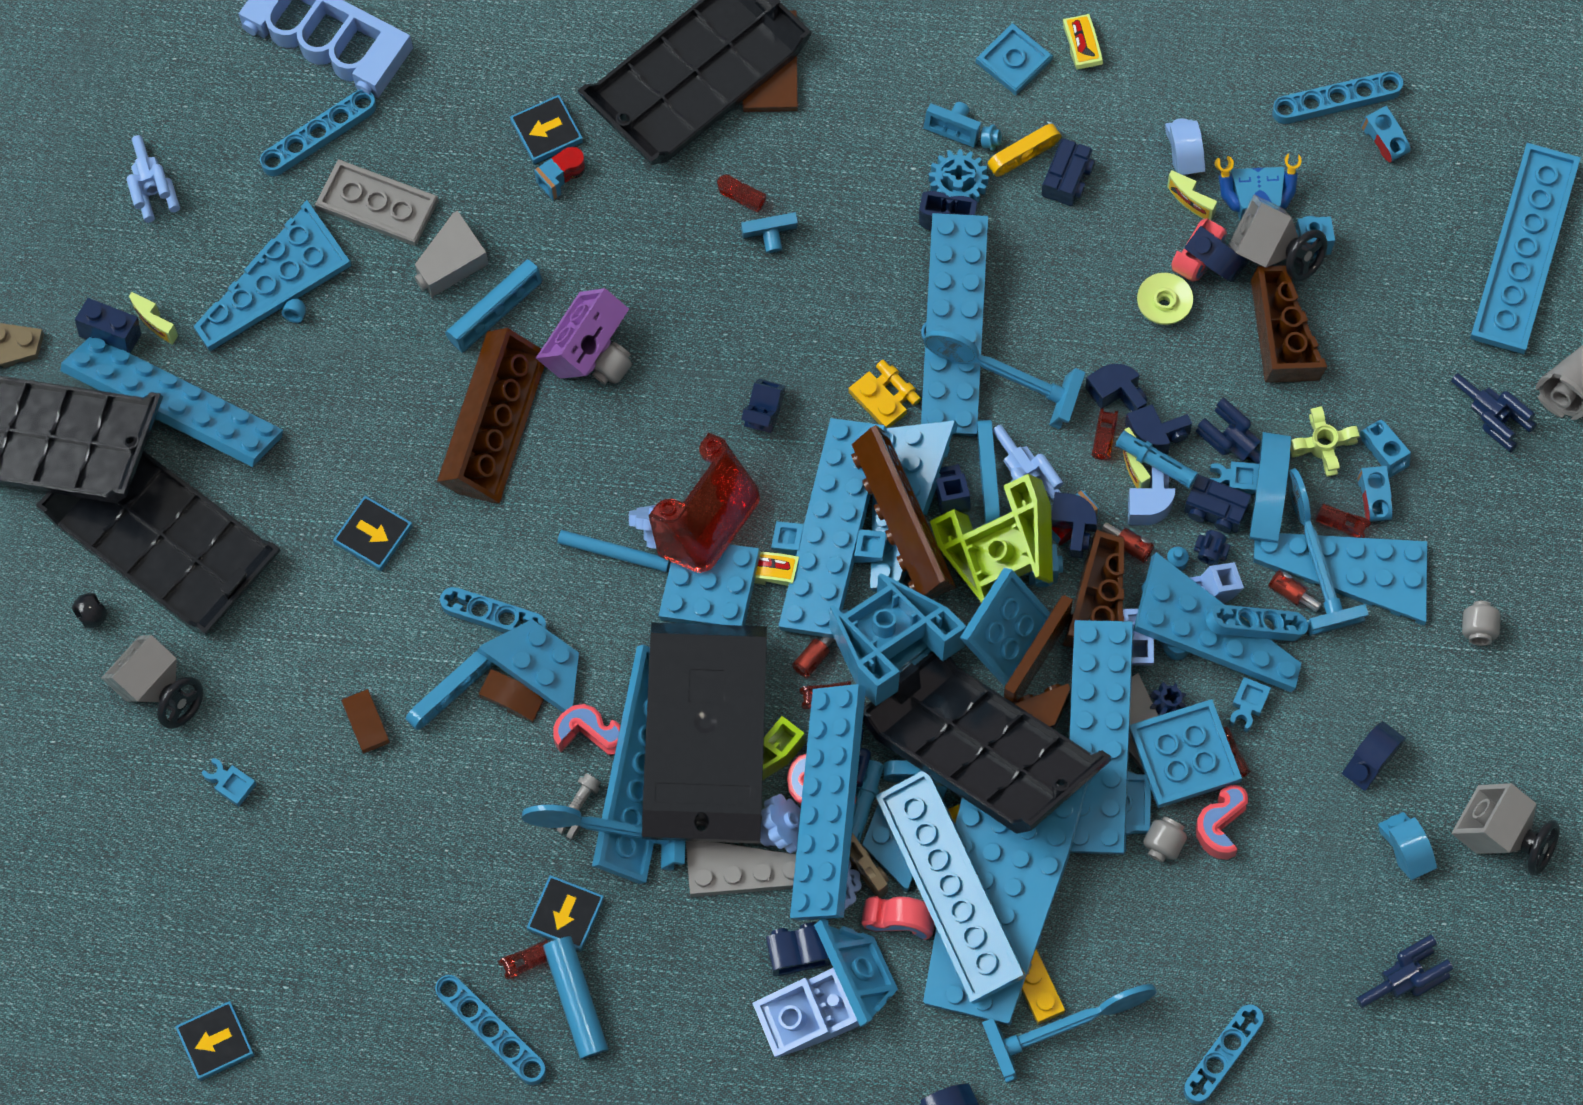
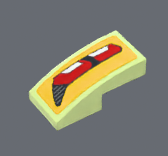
[1063,14,1103,70]
[1167,170,1217,220]
[129,292,178,345]
[1123,427,1151,488]
[754,552,799,586]

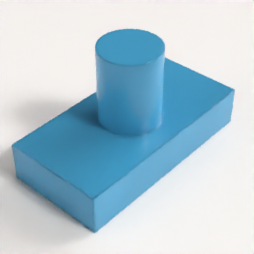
[923,102,981,148]
[741,212,798,253]

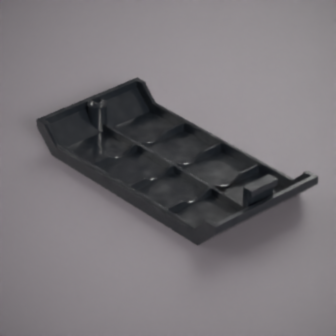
[578,0,811,165]
[0,376,163,503]
[36,450,281,636]
[642,622,767,843]
[863,651,1111,834]

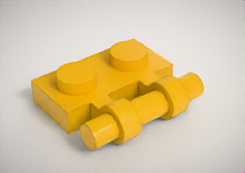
[848,360,921,428]

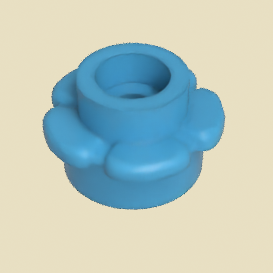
[981,124,1002,151]

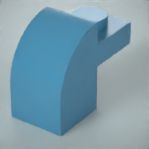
[1378,812,1437,880]

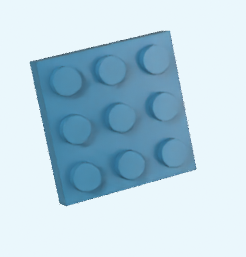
[658,537,761,626]
[960,568,1051,687]
[1130,699,1242,808]

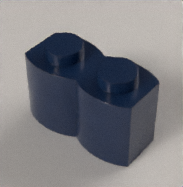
[919,191,977,230]
[766,922,831,976]

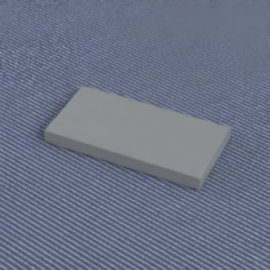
[315,159,439,246]

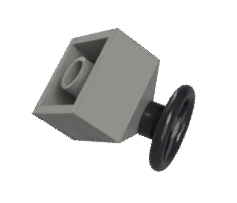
[1229,194,1328,281]
[101,635,203,729]
[1451,783,1560,876]

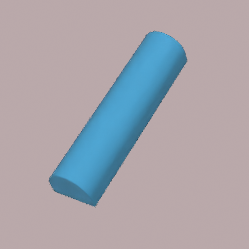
[445,259,542,353]
[543,936,609,1060]

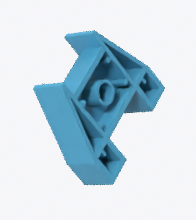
[829,573,967,706]

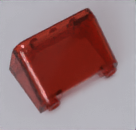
[648,432,760,573]

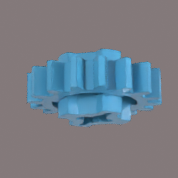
[929,149,989,202]

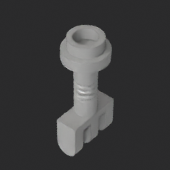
[557,773,601,840]

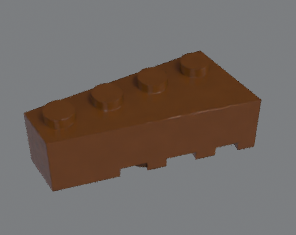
[1251,265,1327,383]
[1063,530,1124,648]

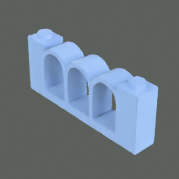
[238,0,413,98]

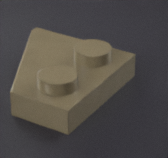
[0,323,44,368]
[849,833,889,898]

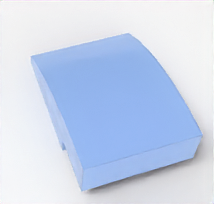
[753,968,860,1058]

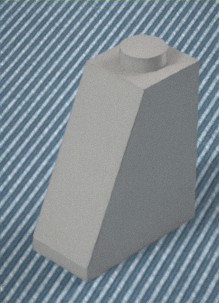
[414,211,489,297]

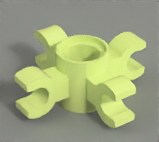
[1290,406,1360,477]

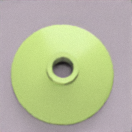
[1137,273,1193,325]

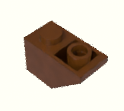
[1015,684,1070,730]

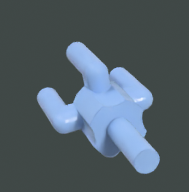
[127,135,180,223]
[992,424,1064,500]

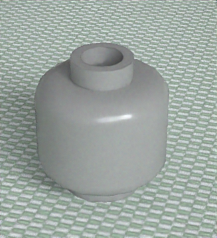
[592,342,632,385]
[1462,601,1501,646]
[1143,817,1187,863]

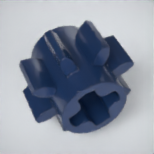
[1194,530,1231,566]
[1150,682,1186,716]

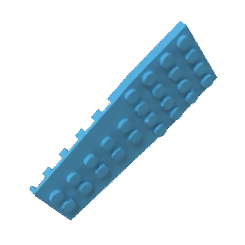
[923,781,1088,1025]

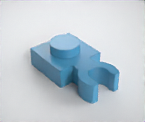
[1210,461,1259,494]
[1230,677,1271,732]
[201,758,257,807]

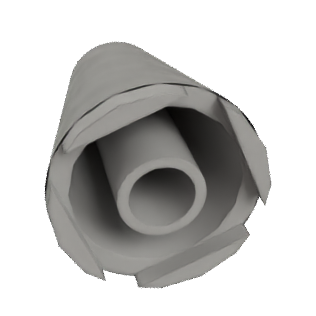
[1536,345,1583,420]

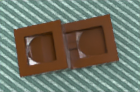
[479,669,544,723]
[341,689,390,754]

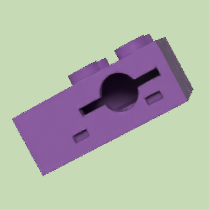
[536,288,629,379]

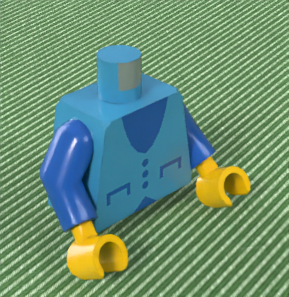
[1215,153,1302,220]

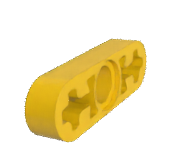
[987,124,1062,177]

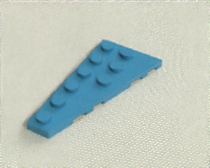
[194,200,351,352]
[870,420,958,592]
[1253,533,1427,626]
[1133,552,1301,692]

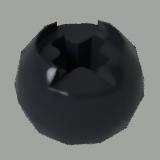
[72,593,108,628]

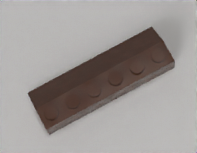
[437,328,544,504]
[851,425,957,599]

